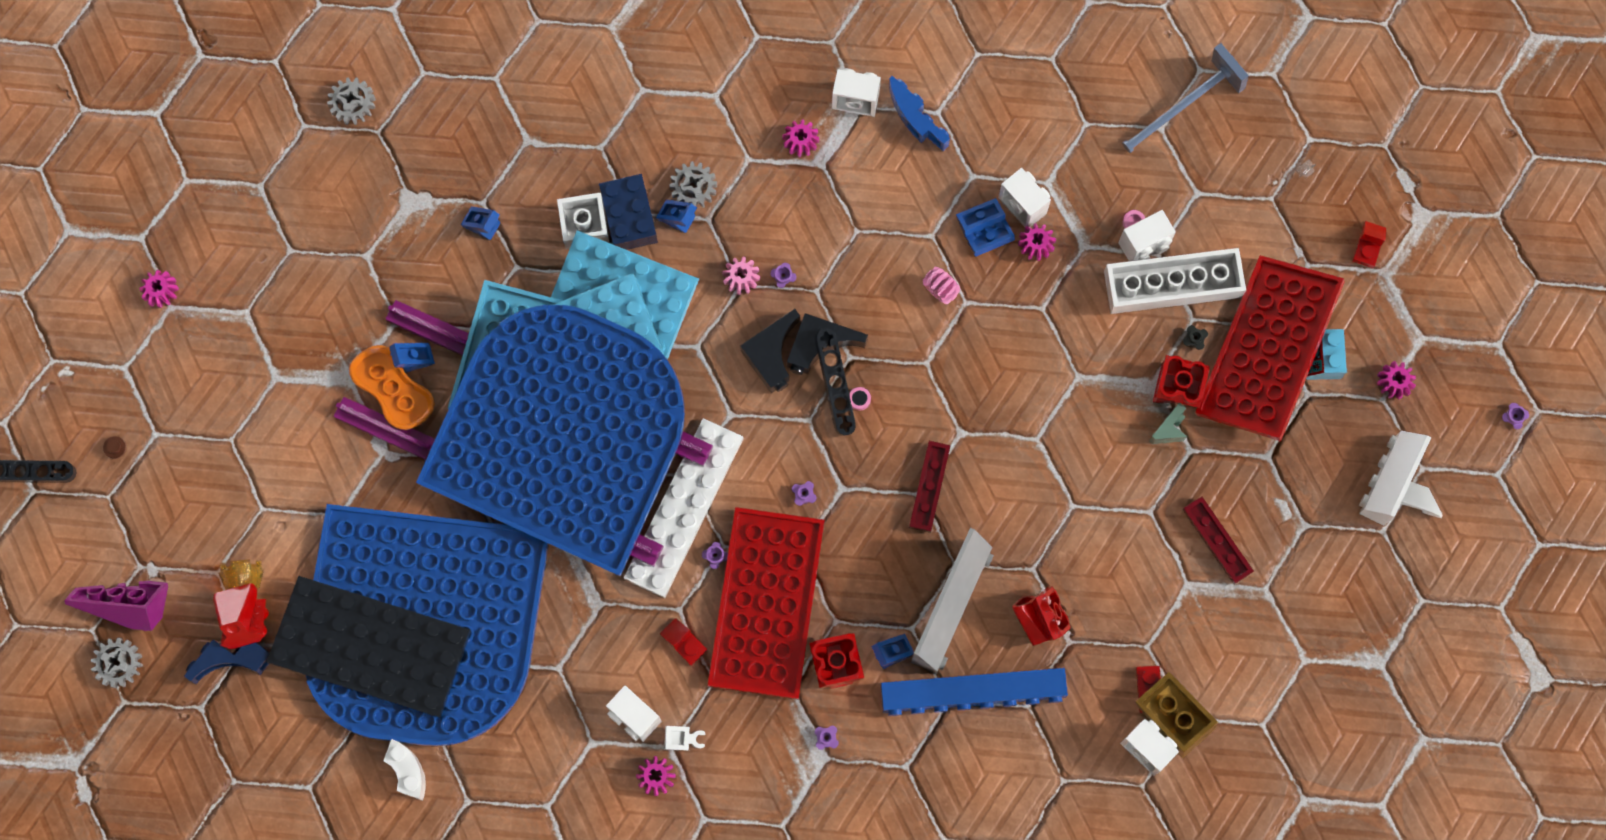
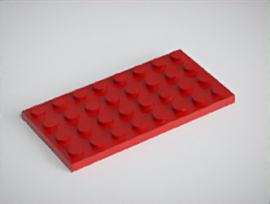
[1195,255,1345,441]
[708,507,825,700]

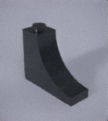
[740,309,800,393]
[787,313,868,375]

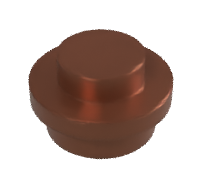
[103,436,126,459]

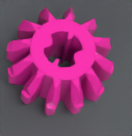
[782,119,819,158]
[1018,223,1056,261]
[139,270,179,308]
[1377,361,1416,400]
[636,756,676,796]

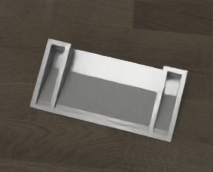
[911,528,994,674]

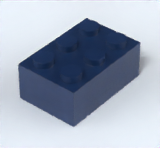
[599,174,658,250]

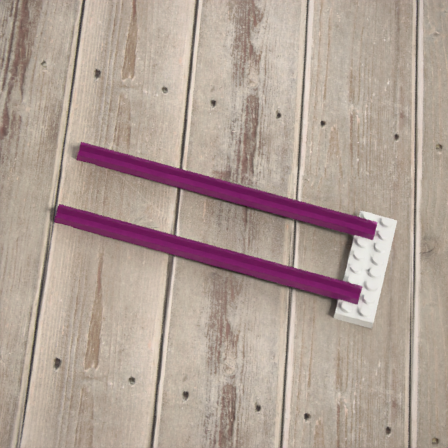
[334,300,744,598]

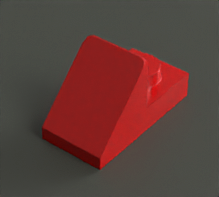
[1352,221,1386,268]
[660,618,708,666]

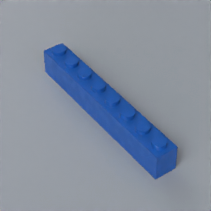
[881,668,1068,716]

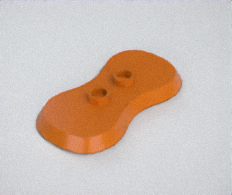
[349,345,435,430]

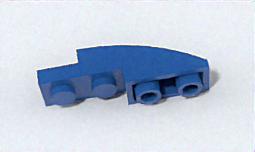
[889,76,950,151]

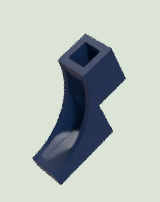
[184,640,269,684]

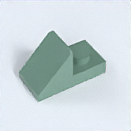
[1149,403,1187,444]

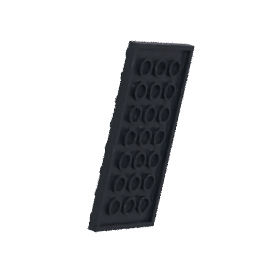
[266,576,471,718]

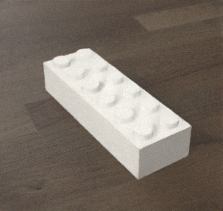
[1104,248,1246,314]

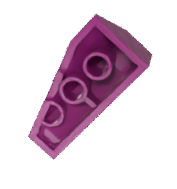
[64,581,168,631]

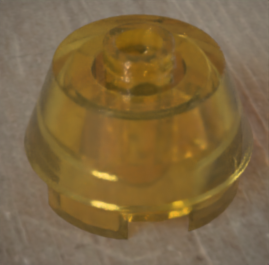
[218,559,265,590]

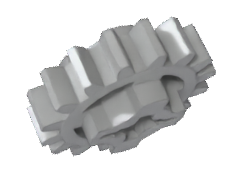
[327,77,376,125]
[669,161,717,208]
[91,638,143,688]

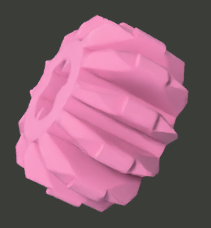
[723,256,760,295]
[923,267,960,304]

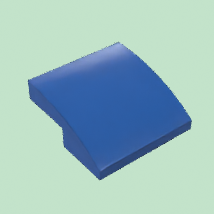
[956,198,1015,257]

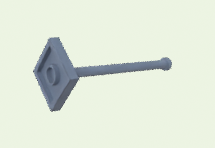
[1122,43,1249,153]

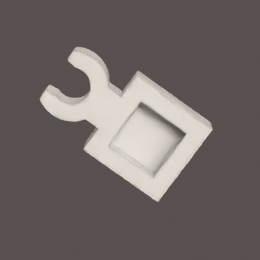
[664,726,705,751]

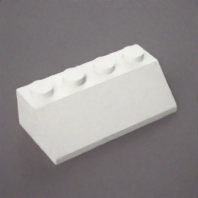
[1359,431,1431,526]

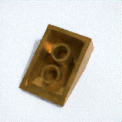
[1135,672,1218,759]

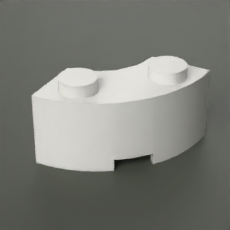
[383,739,426,801]

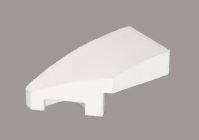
[1401,482,1443,518]

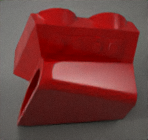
[1153,355,1209,408]
[213,583,269,649]
[1012,586,1070,646]
[809,633,864,689]

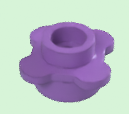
[770,263,796,288]
[1502,403,1529,429]
[792,481,816,506]
[702,542,728,569]
[815,726,839,750]

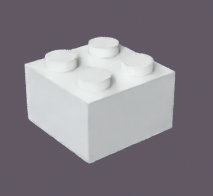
[832,68,881,117]
[998,168,1051,227]
[557,193,609,249]
[1118,210,1176,261]
[606,686,662,742]
[1120,719,1179,776]

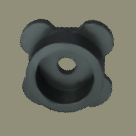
[1183,325,1208,350]

